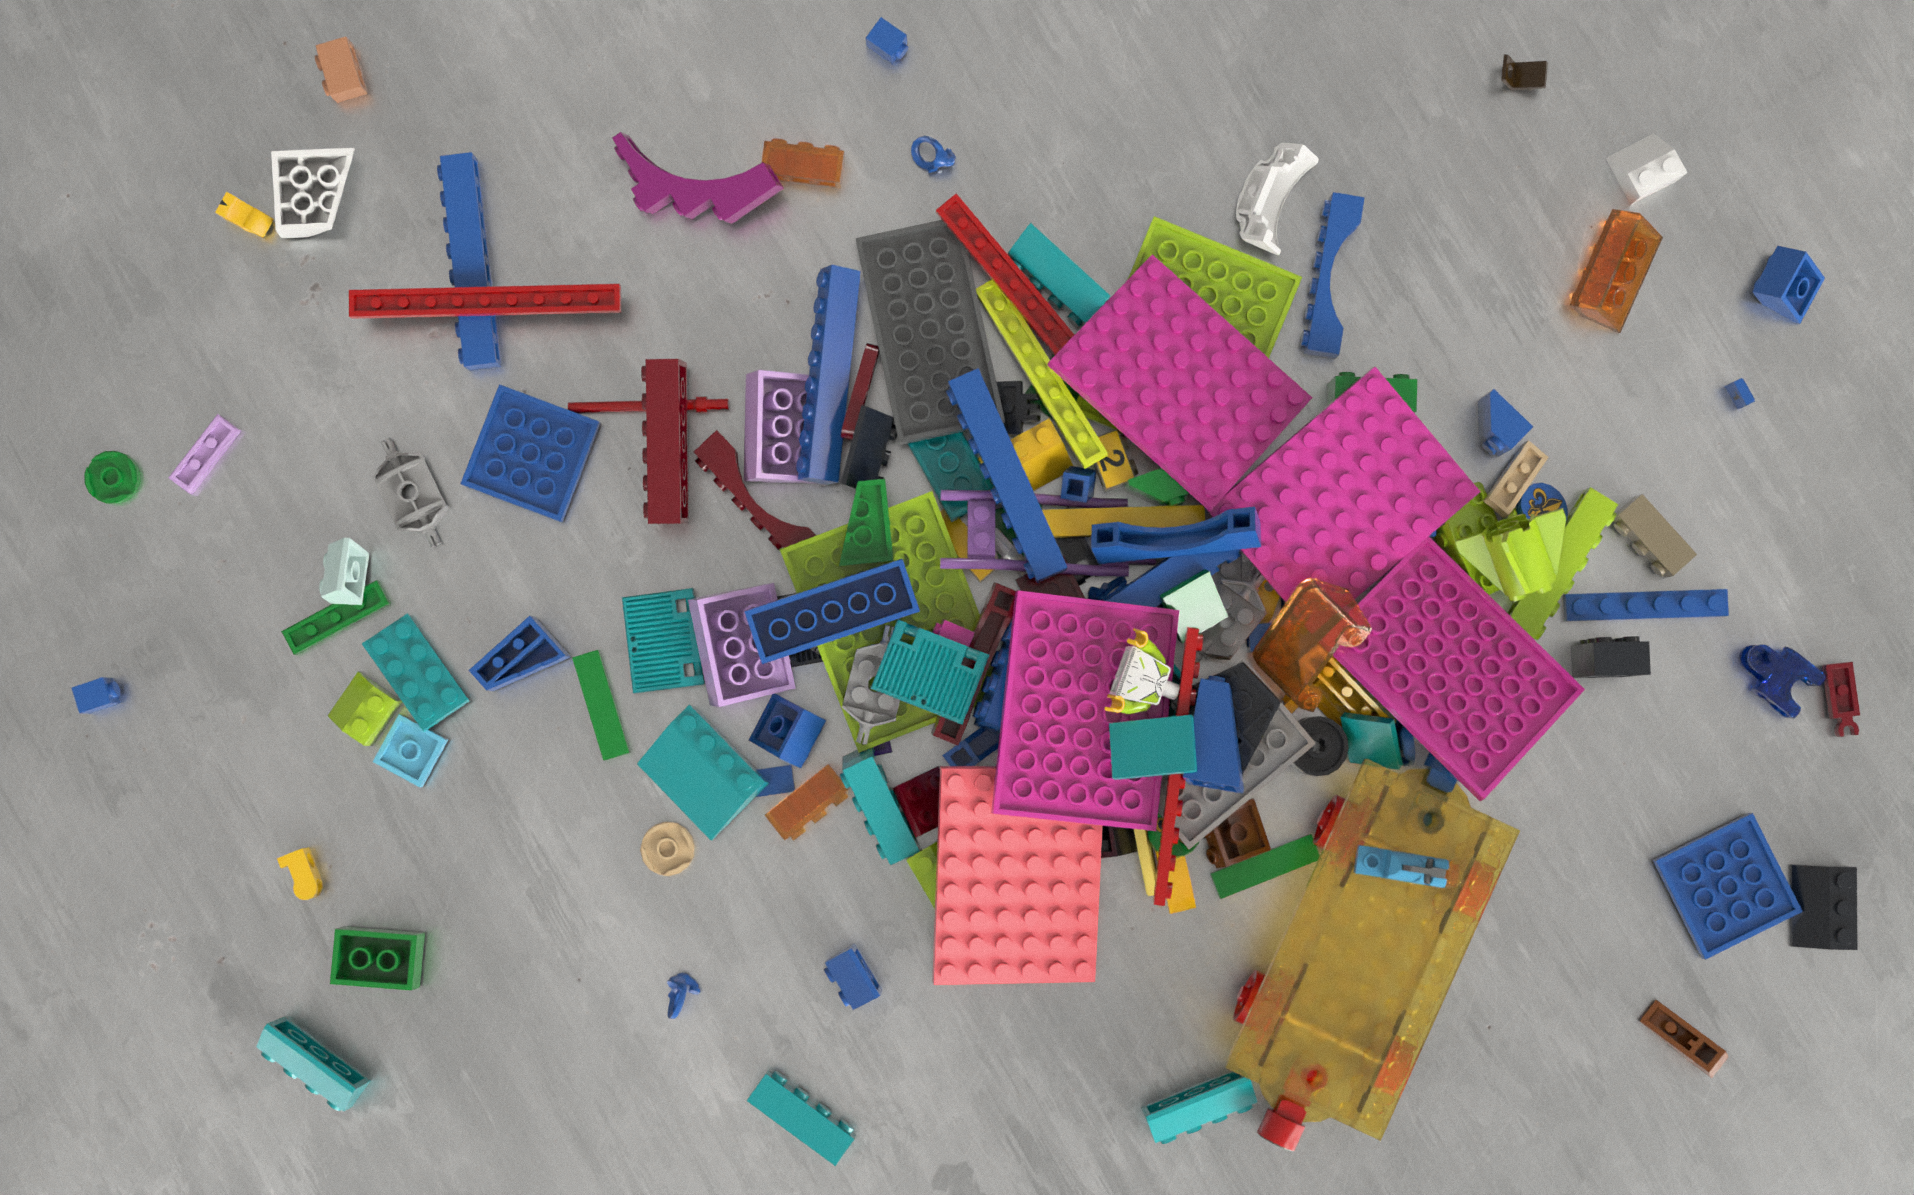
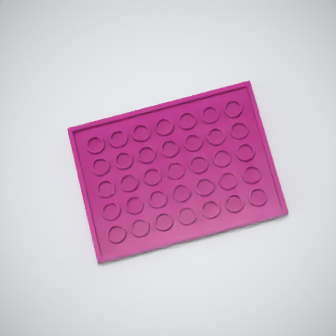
[1047,254,1313,511]
[1207,367,1480,634]
[1320,536,1585,801]
[991,590,1180,831]

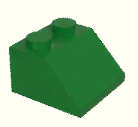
[1124,468,1189,506]

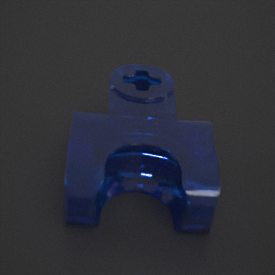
[1739,644,1826,720]

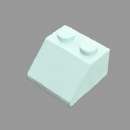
[319,538,369,605]

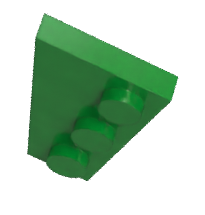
[839,479,893,566]

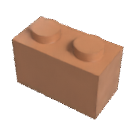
[315,36,368,103]

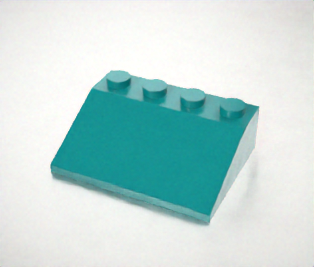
[637,704,769,841]

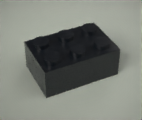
[1571,636,1651,678]

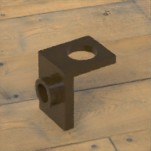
[1501,54,1548,90]

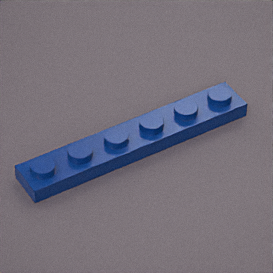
[1563,589,1729,622]

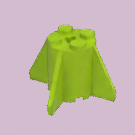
[1455,508,1566,602]

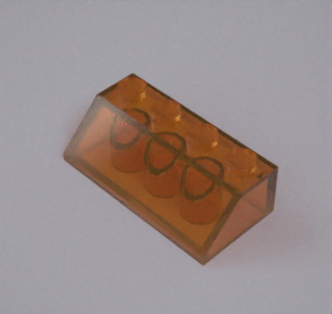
[1570,209,1663,333]

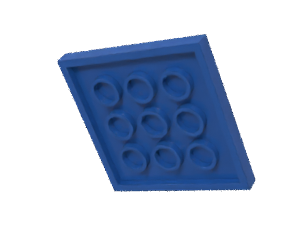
[460,384,601,522]
[1653,813,1803,960]

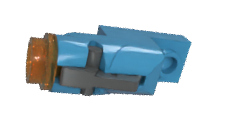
[1353,845,1459,889]

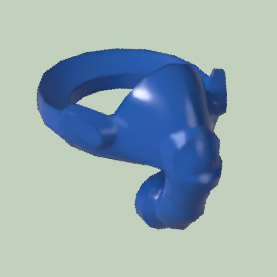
[911,136,956,173]
[1088,576,1127,601]
[667,972,700,1019]

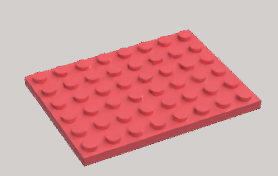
[932,766,1103,985]

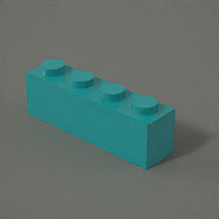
[747,1070,856,1166]

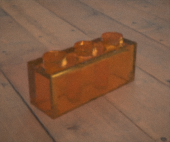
[761,138,845,189]
[765,764,850,841]

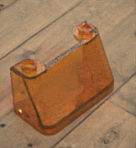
[1253,578,1372,712]

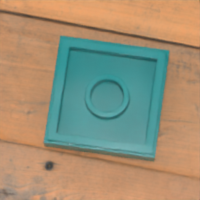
[1340,712,1403,770]

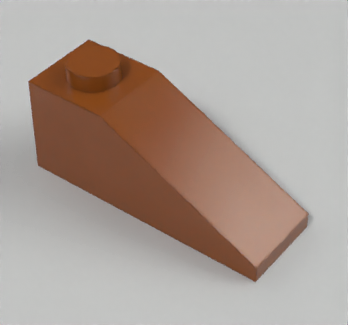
[1640,1000,1728,1078]

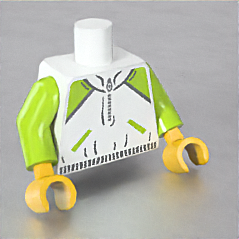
[1105,628,1180,714]

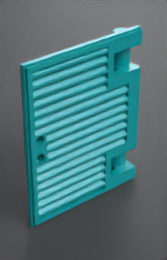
[622,588,705,694]
[871,620,990,725]

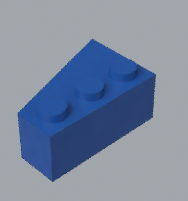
[468,616,571,691]

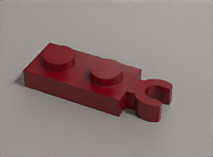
[1822,662,1860,737]

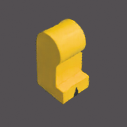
[215,191,274,238]
[277,847,323,900]

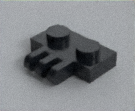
[997,381,1041,436]

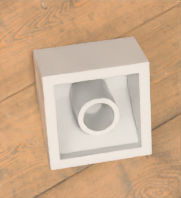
[1606,133,1688,205]

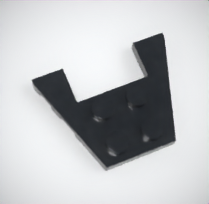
[1169,662,1281,775]

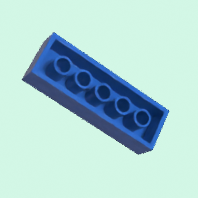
[744,559,920,664]

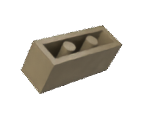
[1614,494,1697,578]

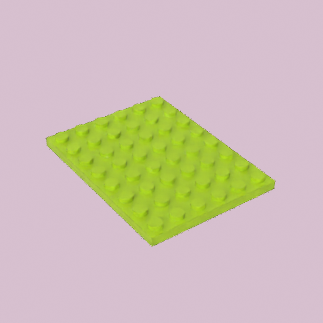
[1076,216,1302,434]
[780,491,994,752]

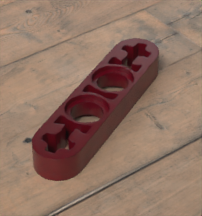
[841,343,880,440]

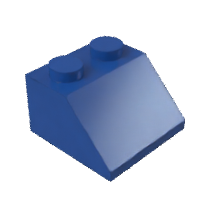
[1752,246,1825,324]
[1478,389,1533,457]
[749,694,826,768]
[824,943,882,1010]

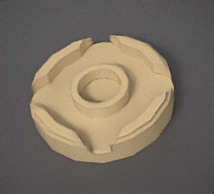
[640,821,695,876]

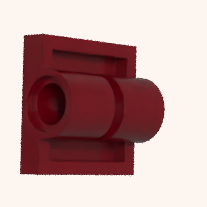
[892,766,940,837]

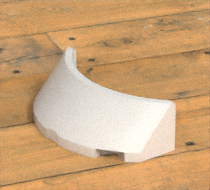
[1236,143,1319,255]

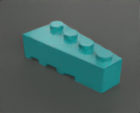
[840,747,920,866]

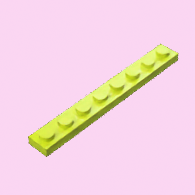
[976,280,1108,469]

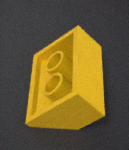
[978,418,1073,491]

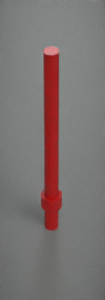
[568,396,729,413]

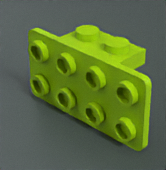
[1434,482,1500,595]

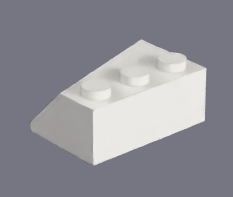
[271,148,355,238]

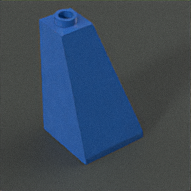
[1183,676,1244,794]

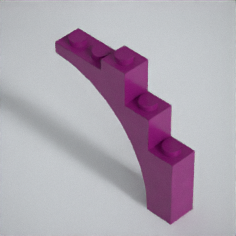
[612,132,784,224]

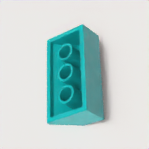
[1008,223,1110,328]
[256,1017,371,1112]
[1141,1067,1258,1144]

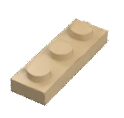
[1483,440,1549,518]

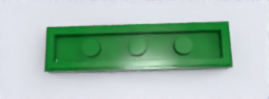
[281,580,391,655]
[572,650,631,761]
[1210,834,1321,899]

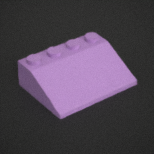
[744,370,819,484]
[688,583,795,707]

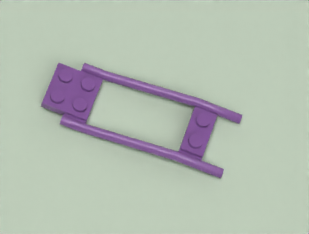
[940,490,1156,577]

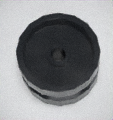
[1290,716,1349,776]

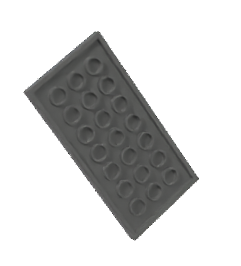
[855,220,1005,445]

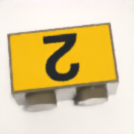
[1094,429,1139,493]

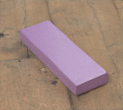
[168,414,241,495]

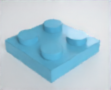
[373,714,448,788]

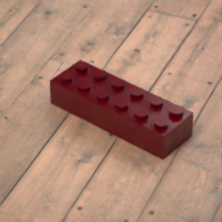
[641,359,689,524]

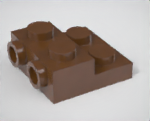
[1204,798,1271,868]

